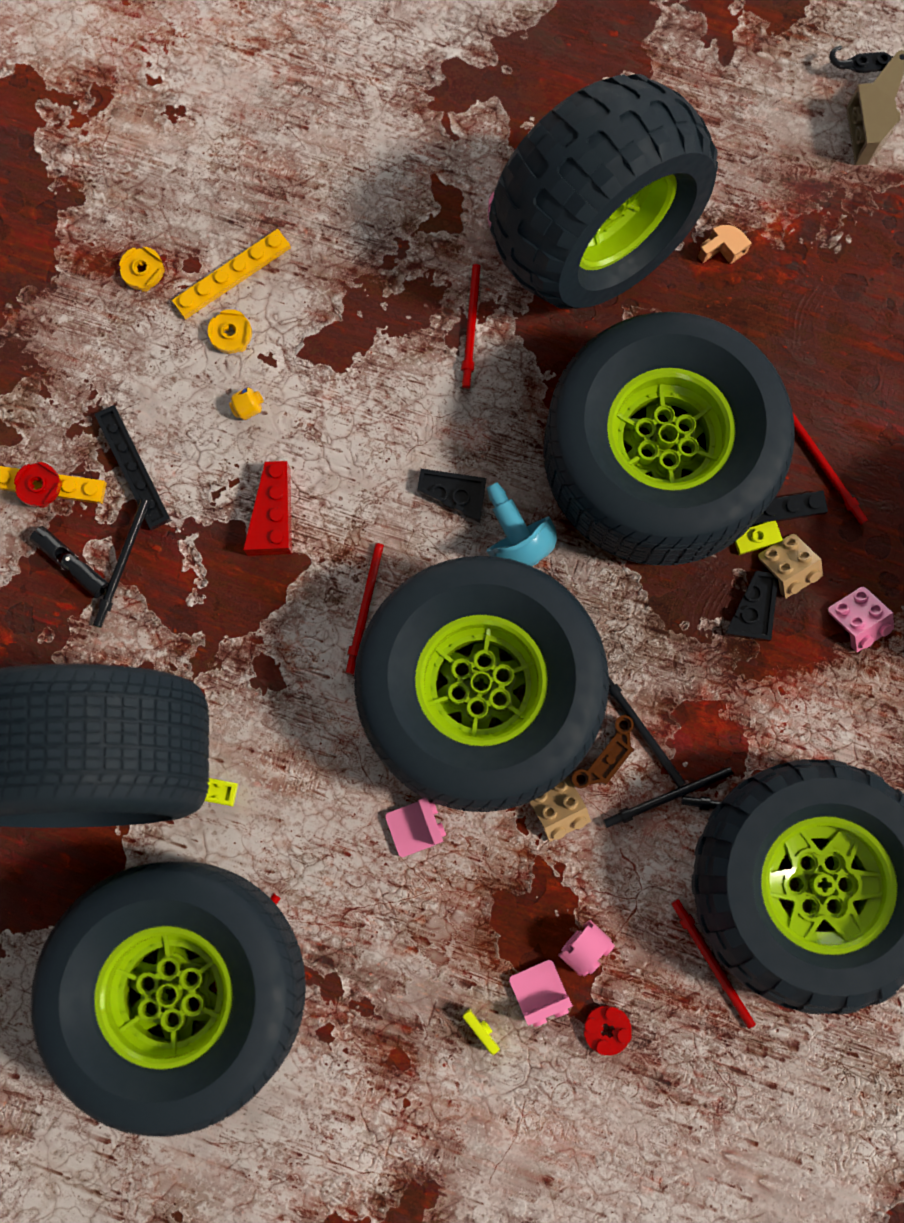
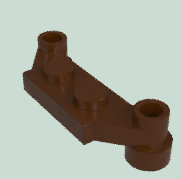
[571,715,634,789]

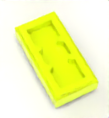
[735,521,783,555]
[204,778,238,807]
[463,1008,500,1055]

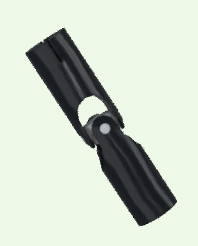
[30,526,109,598]

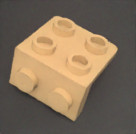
[758,534,823,599]
[530,776,591,842]

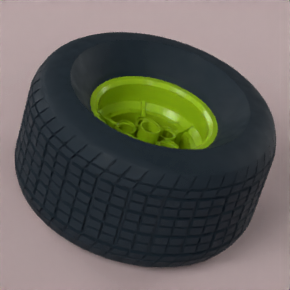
[543,312,795,565]
[354,556,609,812]
[0,664,209,828]
[31,862,306,1137]

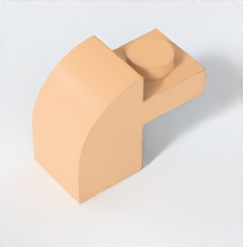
[698,225,751,264]

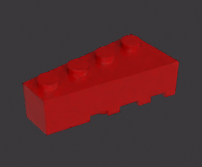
[243,461,292,556]

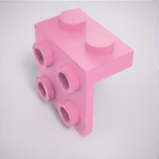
[828,587,894,652]
[385,798,446,857]
[509,960,572,1027]

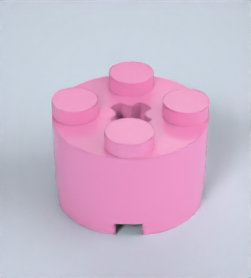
[558,920,615,977]

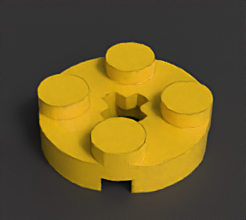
[119,247,165,292]
[208,309,252,354]

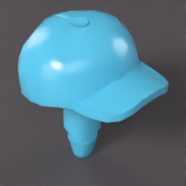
[487,482,557,566]

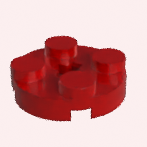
[14,462,62,508]
[583,1005,632,1056]

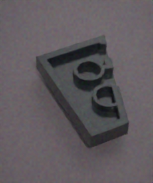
[417,468,487,523]
[724,571,778,641]

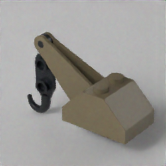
[829,45,904,165]

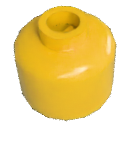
[229,387,264,420]

